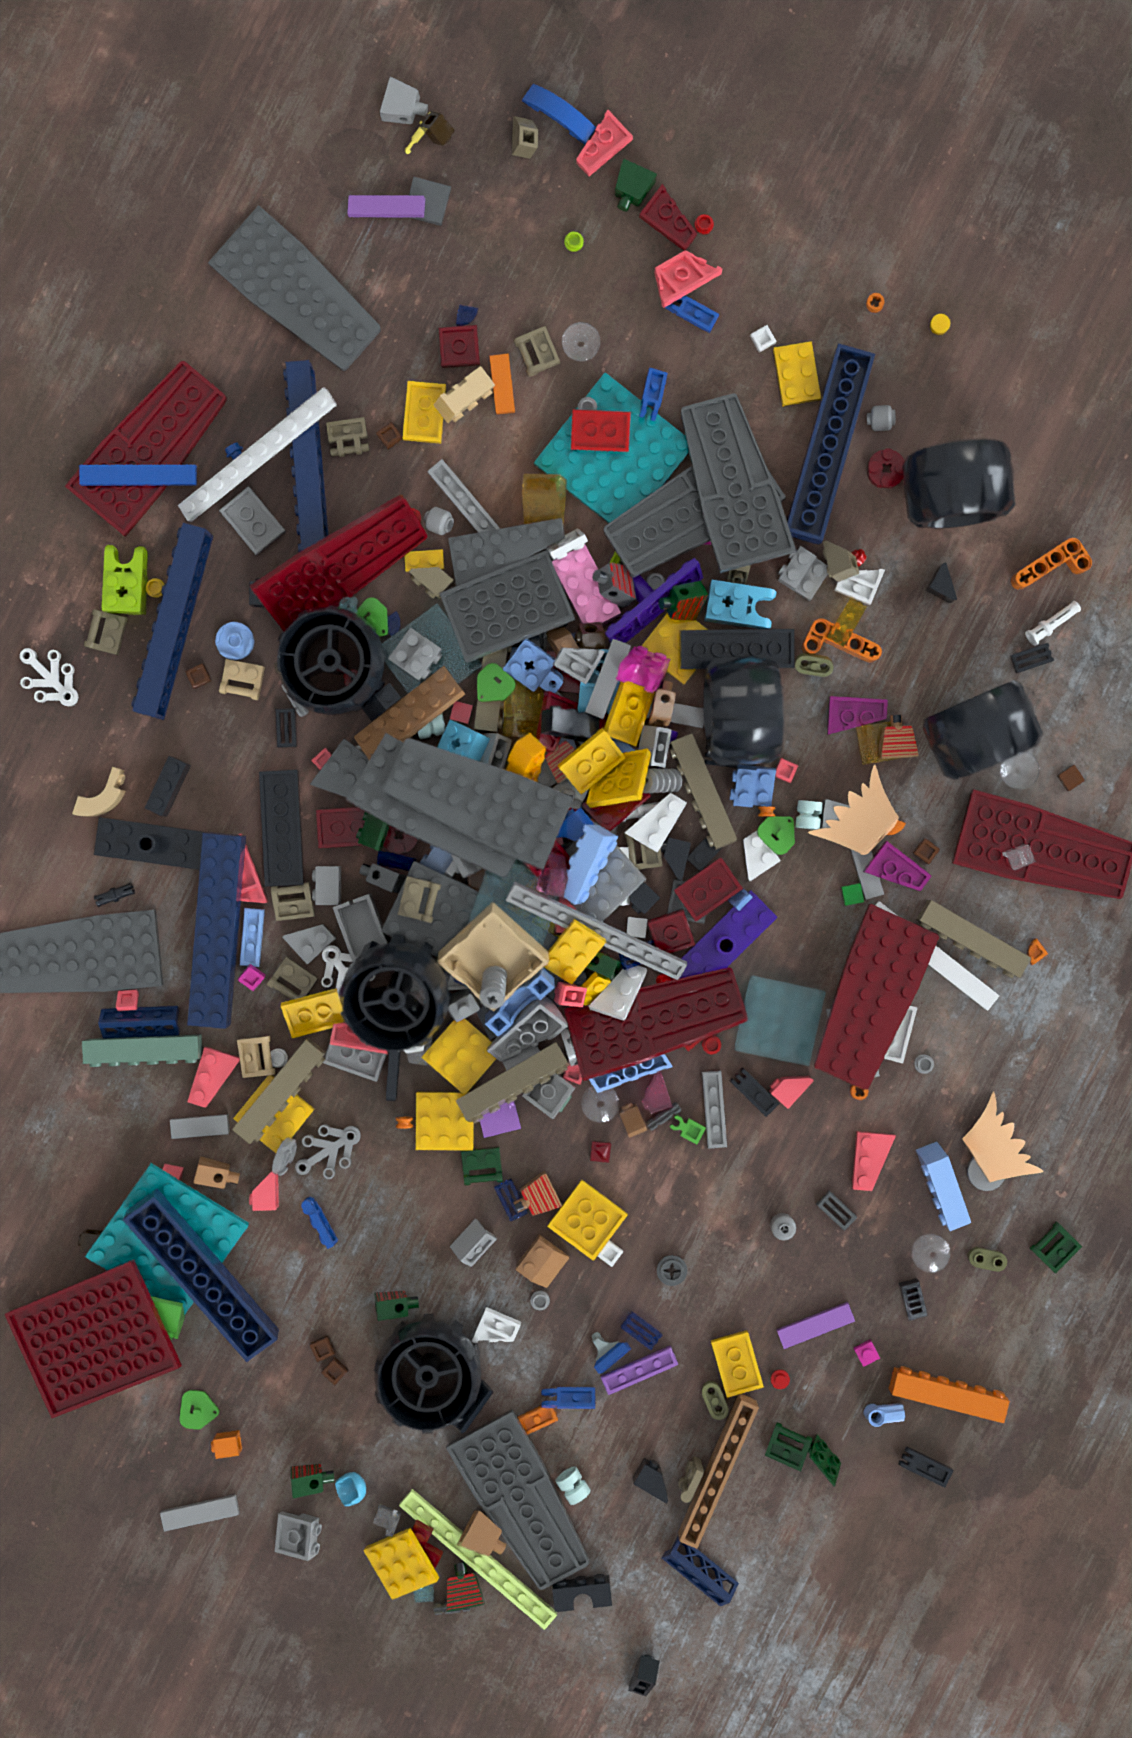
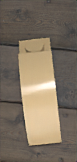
[72,767,126,817]

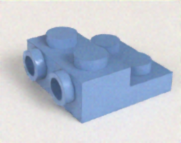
[730,764,776,807]

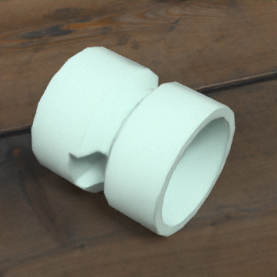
[418,713,446,740]
[795,800,823,830]
[556,1466,591,1505]

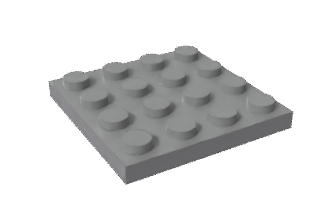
[542,822,646,922]

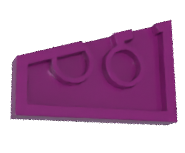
[827,696,888,735]
[863,841,932,891]

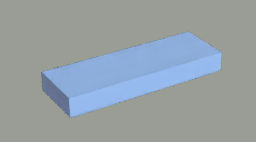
[240,908,265,967]

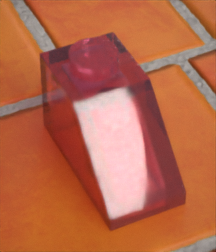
[537,853,568,897]
[642,1070,672,1114]

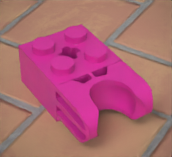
[615,646,671,693]

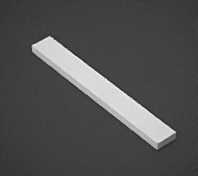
[875,901,999,1011]

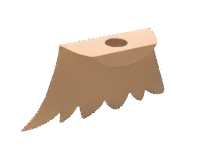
[808,764,899,855]
[962,1091,1043,1183]

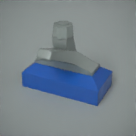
[592,1332,632,1374]

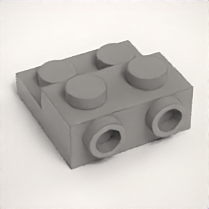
[778,546,828,601]
[388,628,443,682]
[522,1073,576,1119]
[275,1511,322,1561]

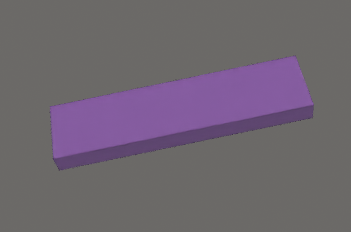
[348,195,425,217]
[776,1302,855,1349]
[601,1346,678,1395]

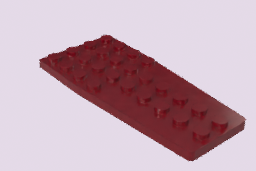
[65,361,227,537]
[250,495,427,632]
[952,789,1132,899]
[814,904,939,1090]
[564,967,748,1081]

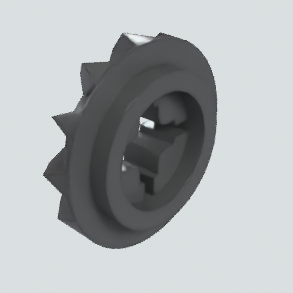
[656,1255,687,1286]

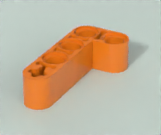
[1011,538,1092,590]
[801,618,882,663]

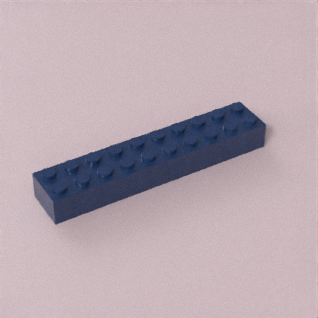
[787,343,875,545]
[283,360,329,552]
[131,523,214,720]
[187,832,246,1029]
[123,1188,279,1362]

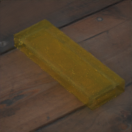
[827,598,867,647]

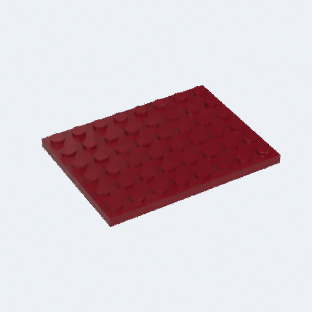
[4,1259,182,1418]

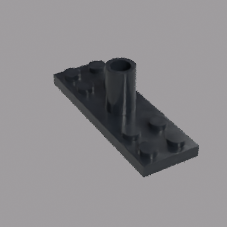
[94,817,206,870]

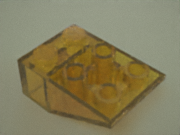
[522,474,567,525]
[503,680,544,738]

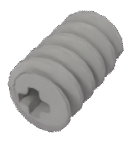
[643,768,682,793]
[480,966,507,1009]

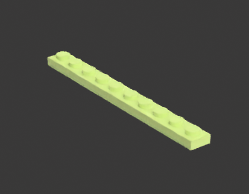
[399,1489,557,1630]

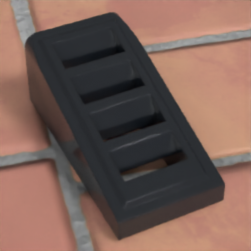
[898,1278,928,1321]

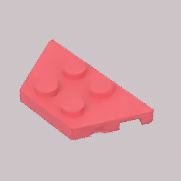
[654,250,723,308]
[238,833,269,903]

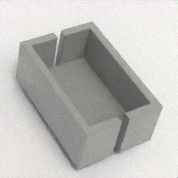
[332,894,390,962]

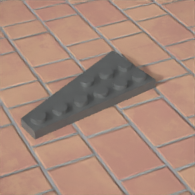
[448,518,565,586]
[310,739,369,797]

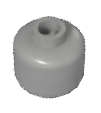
[867,405,896,431]
[424,507,454,535]
[770,1213,796,1241]

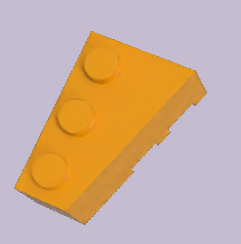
[504,733,546,782]

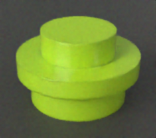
[564,232,584,252]

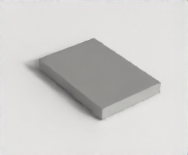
[219,486,286,556]
[323,1043,388,1082]

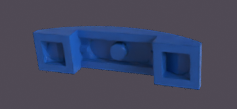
[522,84,596,145]

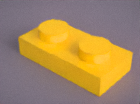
[405,549,444,572]
[581,972,611,1005]

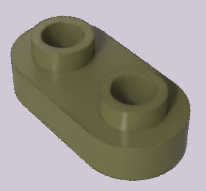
[795,653,834,677]
[968,1247,1007,1272]
[701,1381,729,1420]

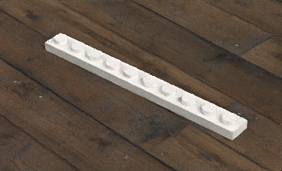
[178,387,336,522]

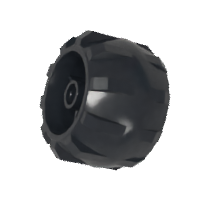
[903,439,1015,529]
[274,605,388,716]
[703,656,784,765]
[923,680,1043,780]
[339,934,452,1053]
[374,1313,481,1434]

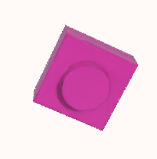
[238,964,265,991]
[854,1339,880,1367]

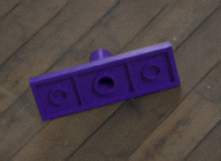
[605,558,703,645]
[679,890,778,979]

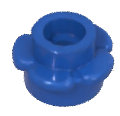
[225,442,243,460]

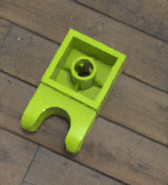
[102,545,148,615]

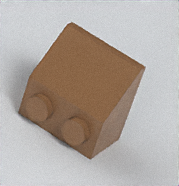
[516,1234,570,1288]

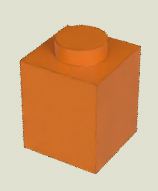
[211,1430,242,1459]

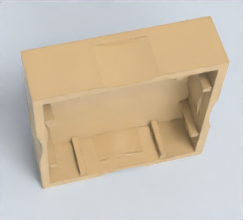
[437,902,549,1012]

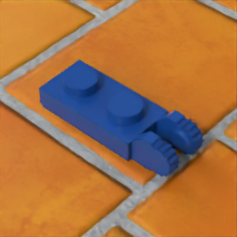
[665,296,719,334]
[639,367,668,421]
[301,1197,338,1249]
[542,1387,595,1409]

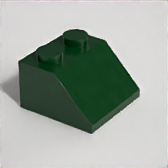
[356,811,390,851]

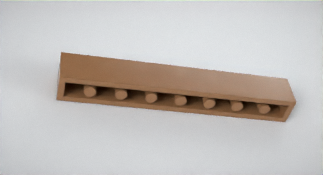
[678,1394,759,1549]

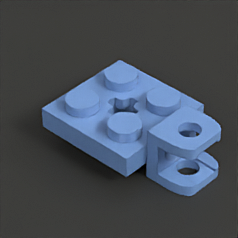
[502,639,563,693]

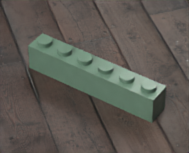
[82,1034,202,1067]

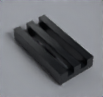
[1010,643,1054,674]
[275,708,297,748]

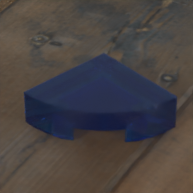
[456,305,478,326]
[388,611,401,638]

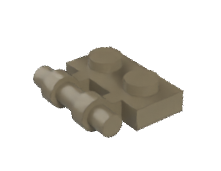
[326,417,370,457]

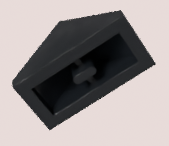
[926,563,957,603]

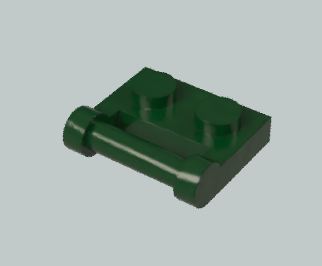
[461,1147,503,1186]
[1029,1221,1082,1274]
[765,1422,813,1472]

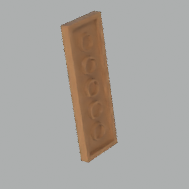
[354,666,465,760]

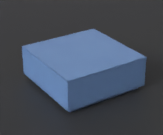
[728,889,753,911]

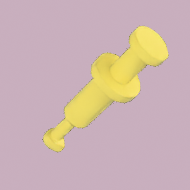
[405,112,430,154]

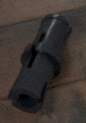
[94,882,135,907]

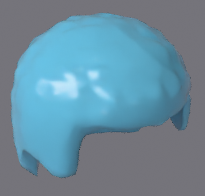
[335,1472,366,1506]

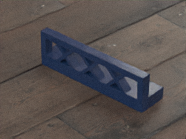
[98,1006,180,1039]
[662,1536,739,1607]

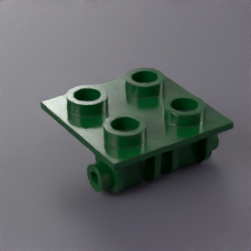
[808,1434,841,1486]

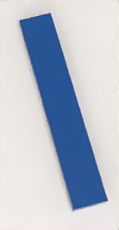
[79,465,197,486]

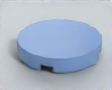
[215,622,255,661]

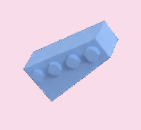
[556,825,618,904]
[589,1054,673,1093]
[916,1142,971,1231]

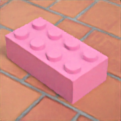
[552,545,621,625]

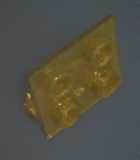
[856,721,900,765]

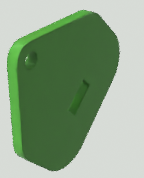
[355,598,388,636]
[477,663,516,702]
[757,817,795,855]
[180,1390,220,1430]

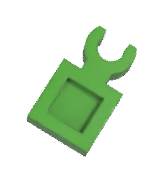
[670,1115,706,1144]

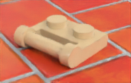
[219,659,265,700]
[237,1035,276,1078]

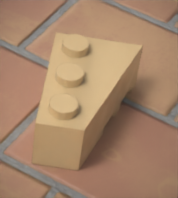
[434,366,495,423]

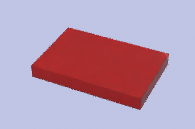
[571,409,631,452]

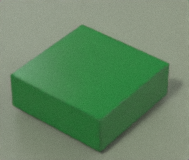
[841,883,864,906]

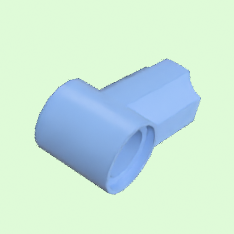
[864,1403,905,1427]

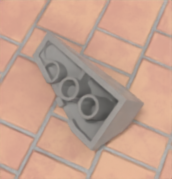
[487,996,568,1061]

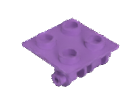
[480,1101,521,1138]

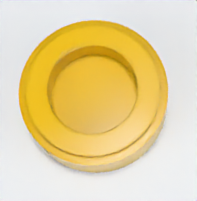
[930,314,950,335]

